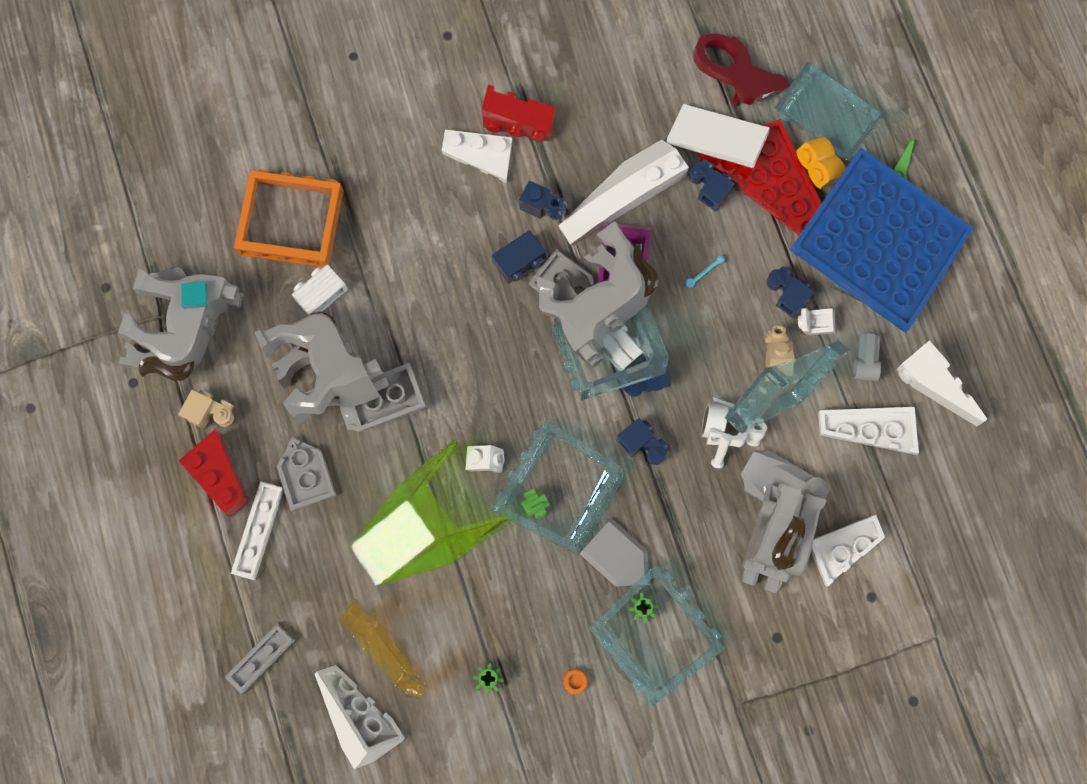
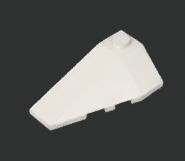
[897,340,987,426]
[315,665,405,769]

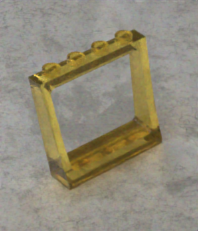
[340,599,427,699]

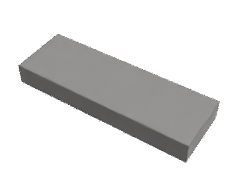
[225,623,296,694]

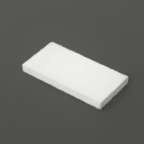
[667,104,769,168]

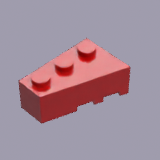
[481,84,555,142]
[178,429,249,518]

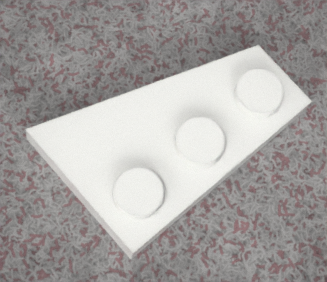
[442,130,512,183]
[811,515,885,587]

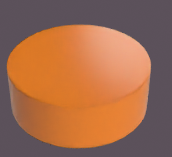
[563,669,588,694]

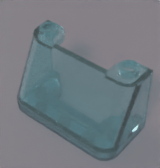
[775,62,884,162]

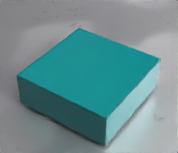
[181,282,208,309]

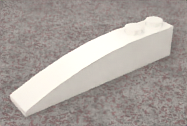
[559,140,688,245]

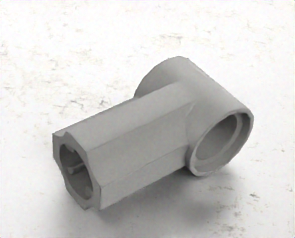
[853,333,881,382]

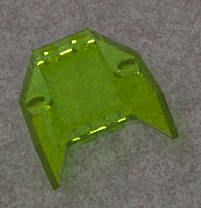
[351,440,510,586]

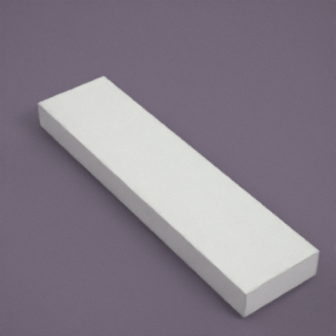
[231,481,284,580]

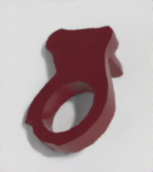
[693,33,789,107]

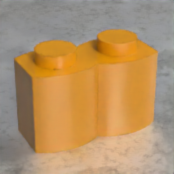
[796,136,846,189]

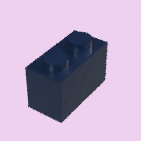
[492,230,546,284]

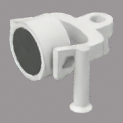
[701,397,767,468]

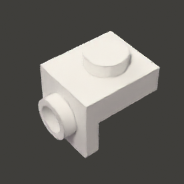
[798,308,835,335]
[465,445,505,473]

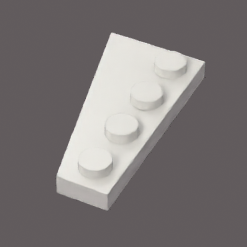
[818,407,919,455]

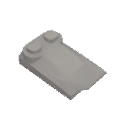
[339,363,427,433]
[741,450,831,502]

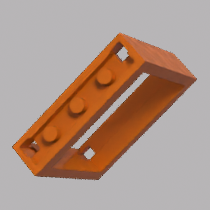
[234,169,344,267]

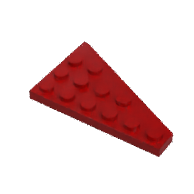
[699,119,822,236]

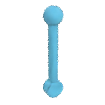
[686,255,725,288]

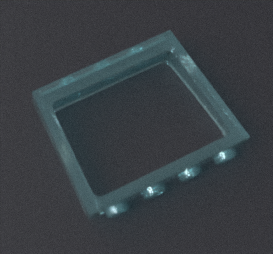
[552,304,669,401]
[724,340,849,434]
[493,420,626,556]
[589,564,725,706]

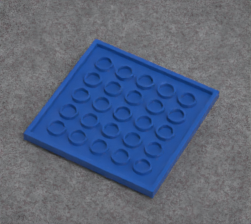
[790,148,973,333]

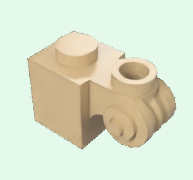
[765,325,795,379]
[178,390,234,430]

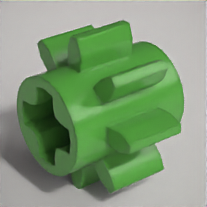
[520,488,550,519]
[628,592,659,624]
[473,663,504,695]

